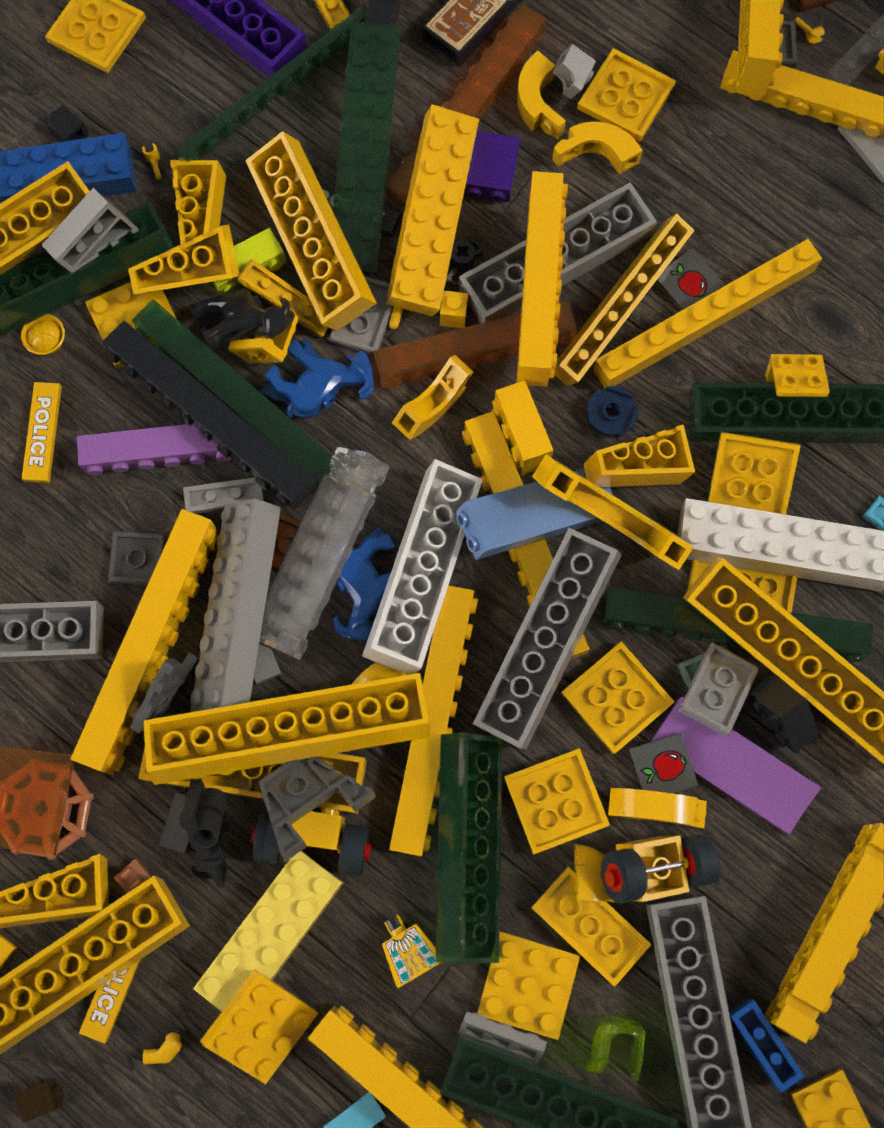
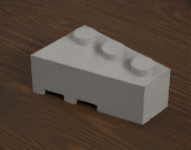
[42,188,139,273]

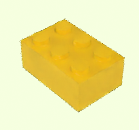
[491,380,554,476]

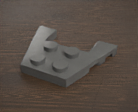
[130,650,200,733]
[259,757,376,862]

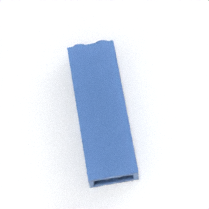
[456,468,613,560]

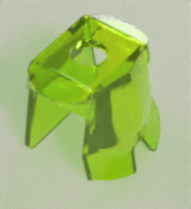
[584,1016,645,1082]

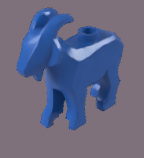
[259,338,374,419]
[333,527,395,641]

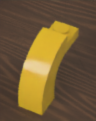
[517,50,566,140]
[552,122,643,174]
[392,355,473,440]
[608,788,707,828]

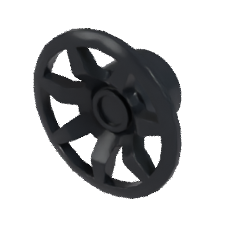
[446,236,489,286]

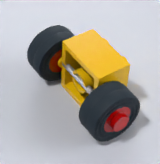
[251,808,372,876]
[601,835,720,903]

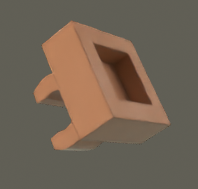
[114,859,152,893]

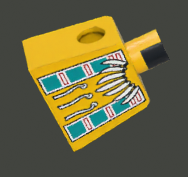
[382,914,444,988]

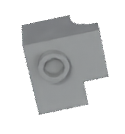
[552,44,596,99]

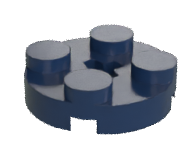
[586,386,638,438]

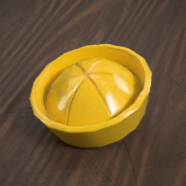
[21,314,65,355]

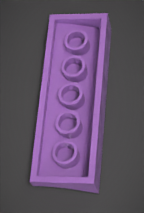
[651,697,821,835]

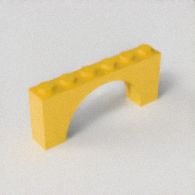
[532,454,694,570]

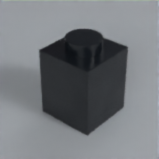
[45,105,89,142]

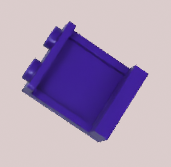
[464,131,520,203]

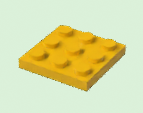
[45,0,146,73]
[577,48,676,142]
[85,282,185,369]
[707,432,801,515]
[561,641,674,755]
[504,748,610,855]
[477,931,580,1040]
[200,969,318,1084]

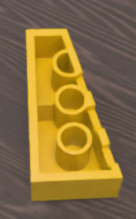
[170,160,226,245]
[128,225,239,295]
[584,424,695,487]
[0,854,109,928]

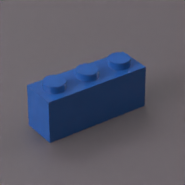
[728,998,805,1093]

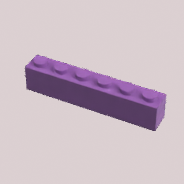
[77,424,231,475]

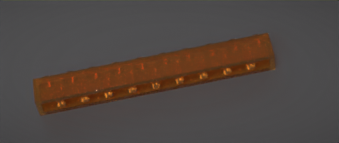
[386,4,546,208]

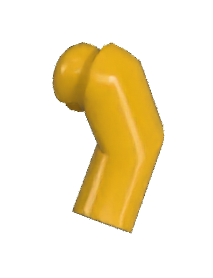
[143,1032,182,1064]

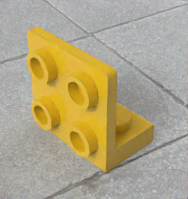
[228,315,298,364]
[765,354,830,397]

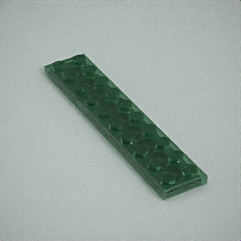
[174,4,367,162]
[333,22,401,275]

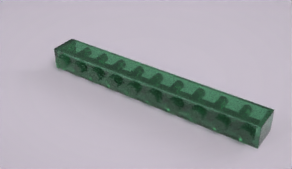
[132,299,344,494]
[602,587,873,662]

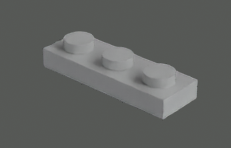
[183,477,264,514]
[458,1012,547,1063]

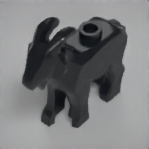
[189,287,295,352]

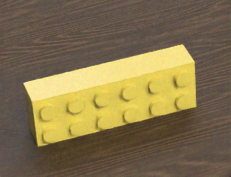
[193,851,344,1011]

